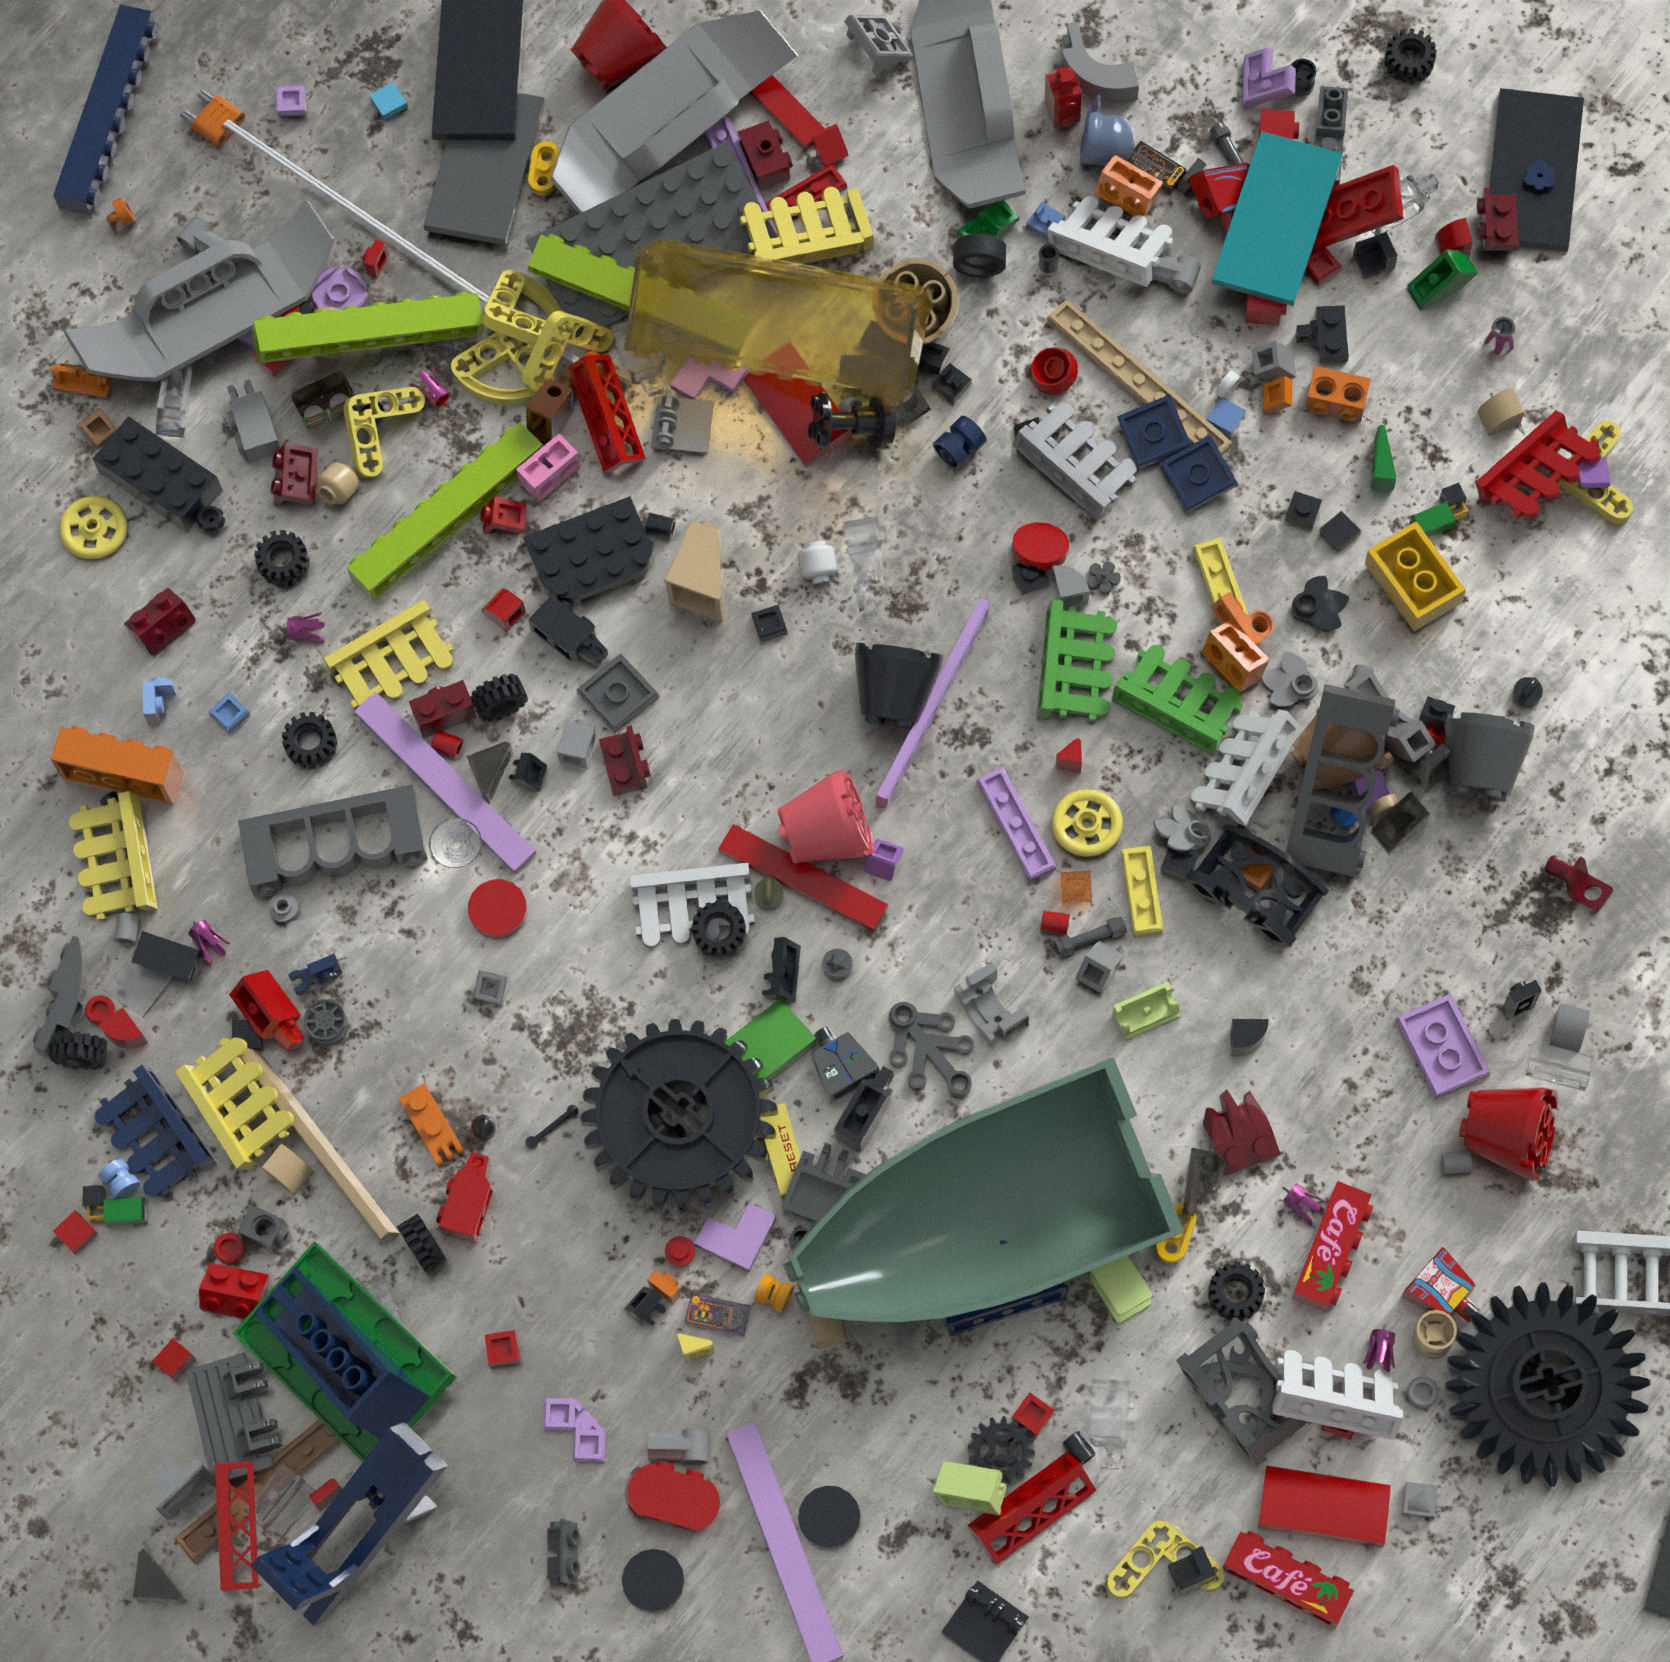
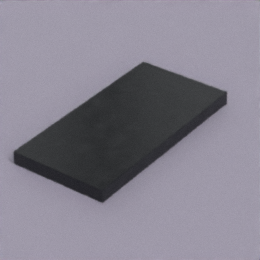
[432,0,525,140]
[1489,88,1584,252]

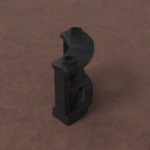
[1184,824,1329,947]

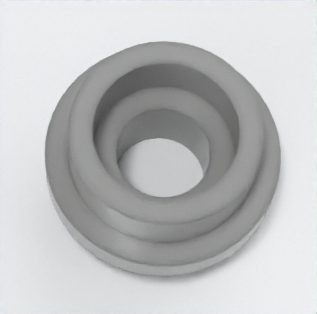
[268,893,298,922]

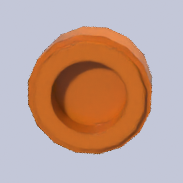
[106,197,135,226]

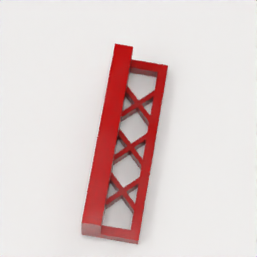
[567,354,646,472]
[967,1452,1097,1565]
[215,1461,259,1591]

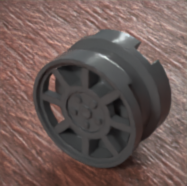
[304,999,349,1046]

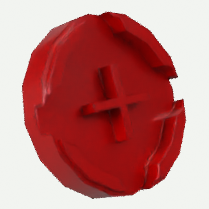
[1011,522,1070,570]
[468,879,527,938]

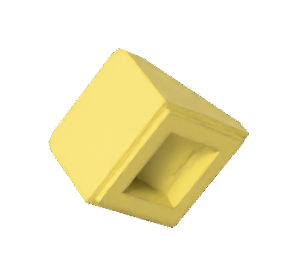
[677,1333,715,1361]

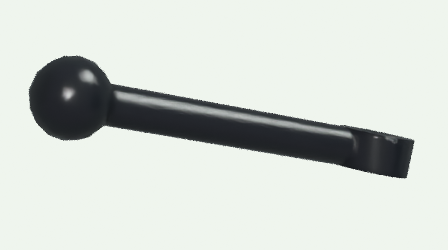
[525,1105,578,1149]

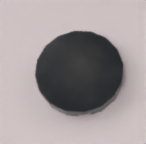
[798,1485,861,1549]
[622,1549,685,1613]

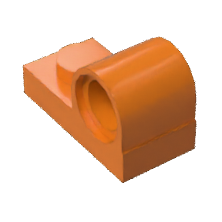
[1210,592,1274,645]

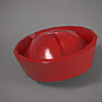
[1030,347,1078,395]

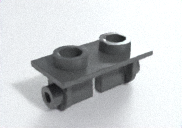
[547,1519,580,1586]

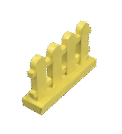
[739,187,864,274]
[324,599,454,709]
[69,791,158,921]
[175,1037,294,1171]

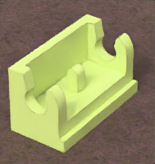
[1112,982,1180,1041]
[933,1461,1006,1515]

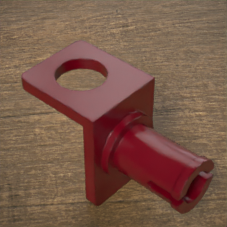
[1544,855,1613,912]

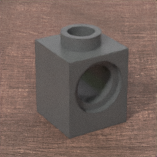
[238,1205,289,1254]

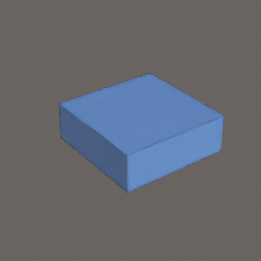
[1207,398,1246,437]
[208,693,250,734]

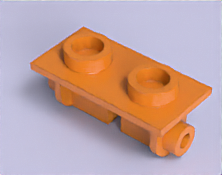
[51,363,113,398]

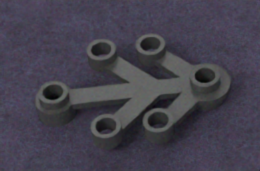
[889,1002,974,1097]

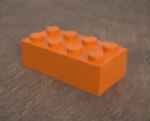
[50,726,184,805]

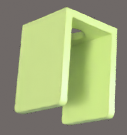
[1090,1256,1153,1324]

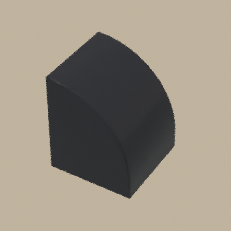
[1231,1019,1269,1056]

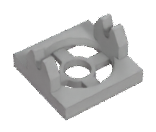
[844,15,913,76]
[149,1457,211,1520]

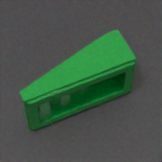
[1370,425,1397,491]

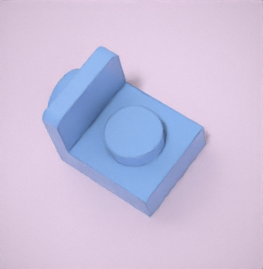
[143,677,176,725]

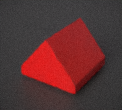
[1056,738,1082,773]

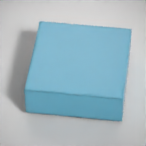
[370,82,408,120]

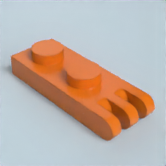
[398,1083,465,1167]

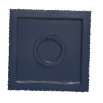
[1117,394,1191,470]
[1160,435,1239,513]

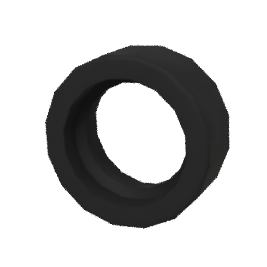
[953,234,1007,278]

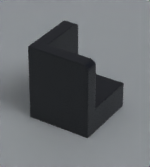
[1353,232,1398,279]
[1167,1546,1216,1595]

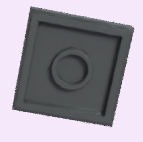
[576,654,659,733]

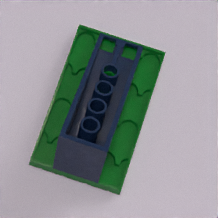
[232,1241,457,1462]

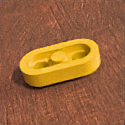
[528,141,560,196]
[1156,1203,1196,1264]

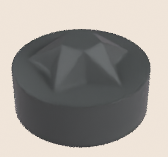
[822,949,853,980]

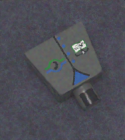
[812,1026,880,1104]

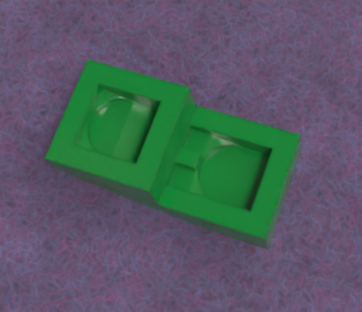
[956,200,1020,238]

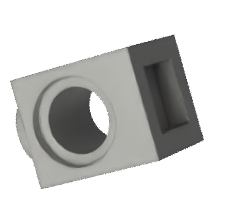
[557,719,597,769]

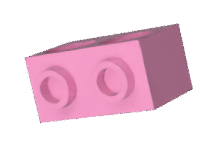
[516,433,581,502]

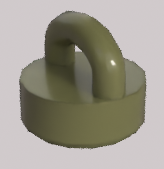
[754,877,784,909]

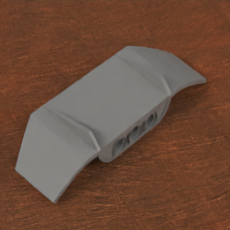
[910,0,1026,209]
[550,10,798,214]
[64,200,335,382]

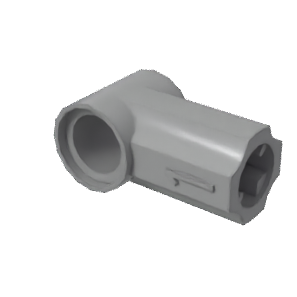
[176,216,224,254]
[1152,254,1201,293]
[647,1429,709,1465]

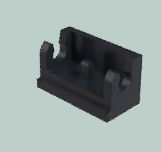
[131,931,202,982]

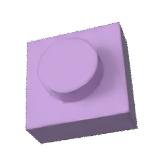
[277,85,306,117]

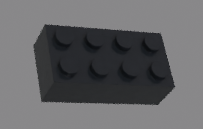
[92,416,223,533]

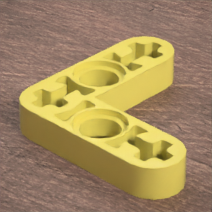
[521,311,613,392]
[343,387,425,478]
[1559,420,1633,524]
[1107,1520,1225,1599]

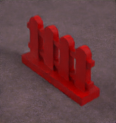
[1475,410,1601,520]

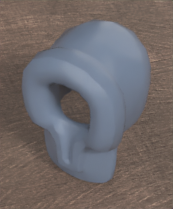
[1080,95,1135,166]

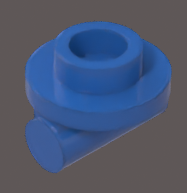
[1330,795,1358,827]

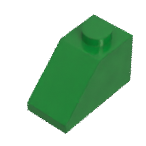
[1407,250,1479,308]

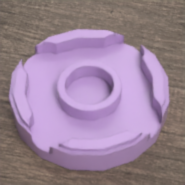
[311,267,368,310]

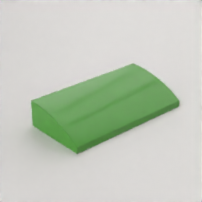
[725,999,817,1081]

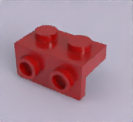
[199,1263,269,1319]

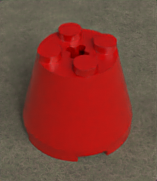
[570,0,667,90]
[1459,1087,1558,1180]

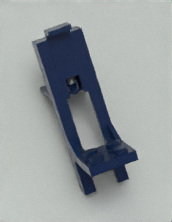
[251,1422,448,1626]

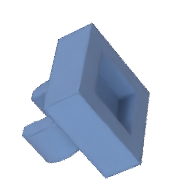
[1026,202,1065,240]

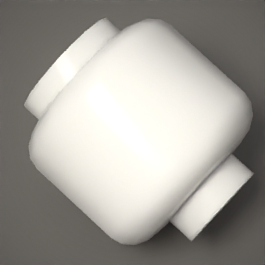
[797,541,838,585]

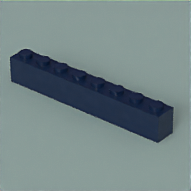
[53,4,158,215]

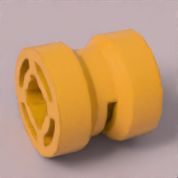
[754,1273,794,1313]

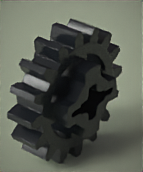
[968,1416,1035,1485]

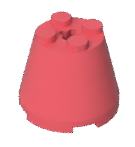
[777,769,874,864]

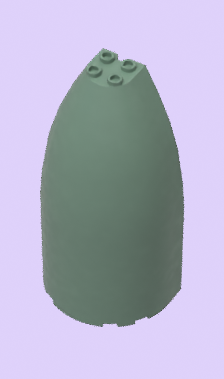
[783,1058,1184,1322]

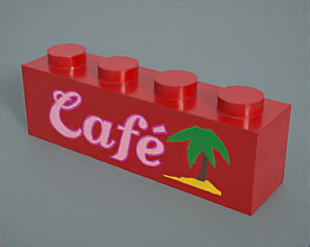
[1292,1181,1374,1313]
[1222,1531,1355,1629]

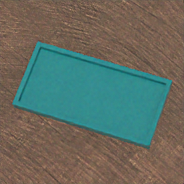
[1212,131,1343,307]

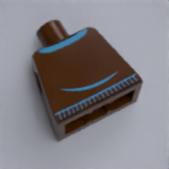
[526,376,575,446]

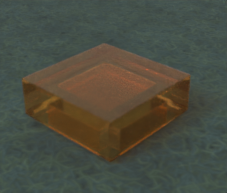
[1060,871,1092,903]

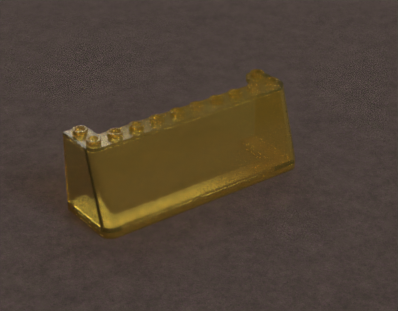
[624,239,934,406]

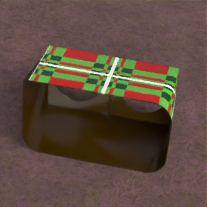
[292,372,357,431]

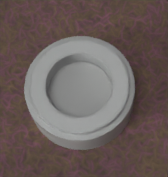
[1406,1377,1439,1410]

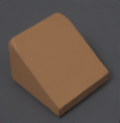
[76,408,117,448]

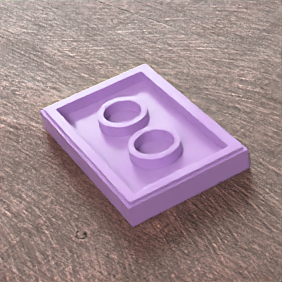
[1395,994,1491,1100]

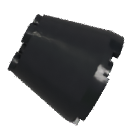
[854,643,943,729]

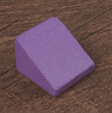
[1578,457,1610,488]
[1352,770,1389,812]
[864,839,904,881]

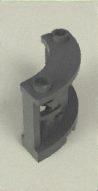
[1176,1317,1312,1467]

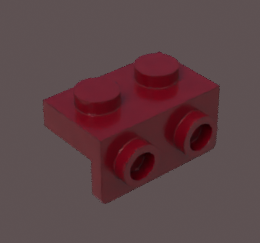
[123,588,196,655]

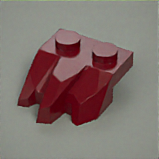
[1203,1089,1281,1176]

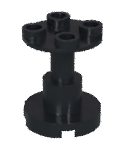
[808,392,896,450]

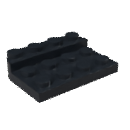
[523,496,654,607]

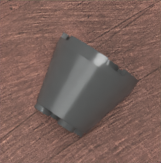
[1444,712,1535,802]

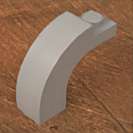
[1061,22,1139,102]
[1344,668,1436,762]

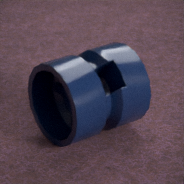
[933,415,987,470]

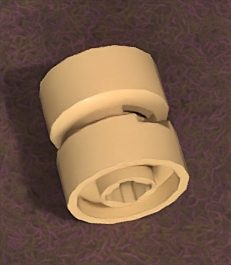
[1412,1310,1457,1359]

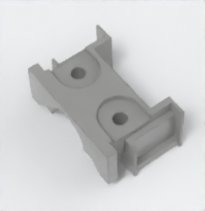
[954,961,1029,1047]

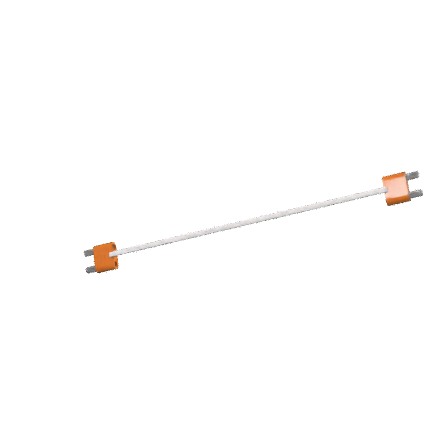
[180,89,632,403]

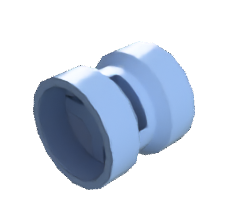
[98,1159,140,1199]

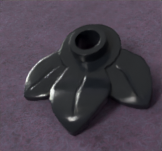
[1292,576,1349,630]

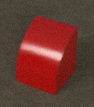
[1435,217,1473,257]
[481,588,526,633]
[98,1007,148,1049]

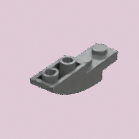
[1314,86,1348,187]
[33,936,88,1059]

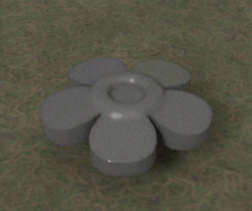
[1087,561,1121,593]

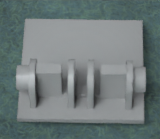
[651,390,714,454]

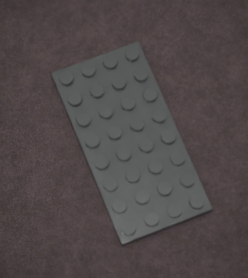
[526,141,777,338]

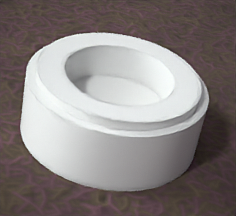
[1215,370,1241,399]

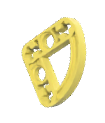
[482,270,566,350]
[451,332,555,406]

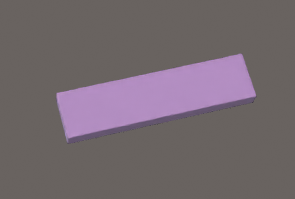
[977,767,1056,882]

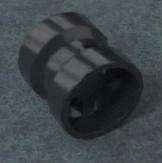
[1291,58,1317,97]

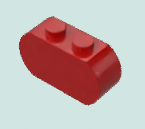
[625,1460,720,1532]

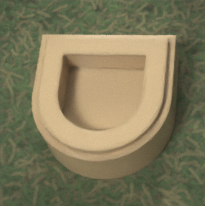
[1368,794,1401,821]

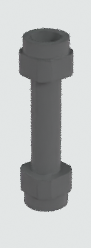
[1210,122,1250,169]
[1054,916,1127,958]

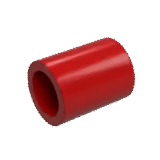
[431,730,464,758]
[1040,910,1070,935]

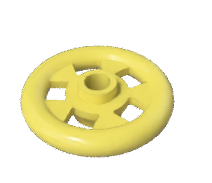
[59,495,128,560]
[1052,789,1123,857]

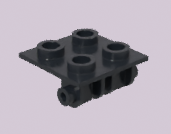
[941,1580,1029,1662]

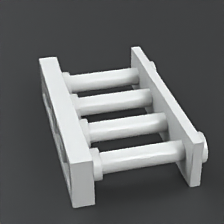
[1572,1231,1670,1316]

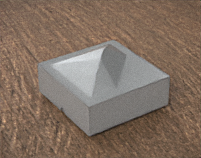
[473,968,510,1005]
[1402,1482,1438,1519]

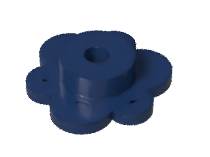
[1524,160,1555,191]

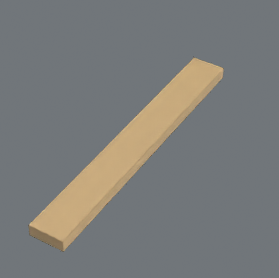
[1047,299,1232,456]
[240,1048,399,1240]

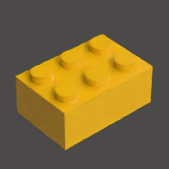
[1365,522,1466,632]

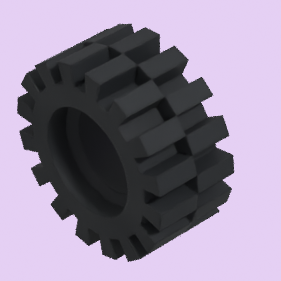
[1384,28,1437,84]
[254,530,309,586]
[470,674,528,722]
[282,712,338,769]
[692,900,746,957]
[50,1031,108,1070]
[396,1213,447,1273]
[1208,1262,1265,1321]

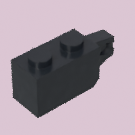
[528,595,608,666]
[834,1066,894,1152]

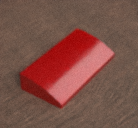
[744,342,853,466]
[1258,1465,1391,1548]

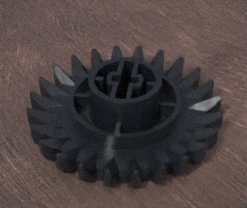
[580,1019,778,1213]
[1444,1282,1651,1487]

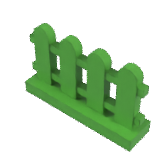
[1037,599,1117,722]
[1112,645,1243,755]

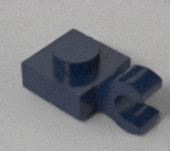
[288,953,343,995]

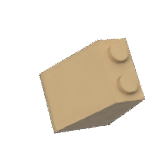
[665,520,725,622]

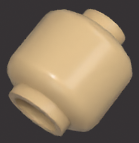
[316,462,359,505]

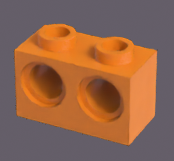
[1094,155,1163,217]
[1305,366,1371,421]
[1201,619,1270,693]

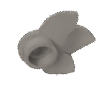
[1261,652,1318,707]
[1153,804,1211,851]

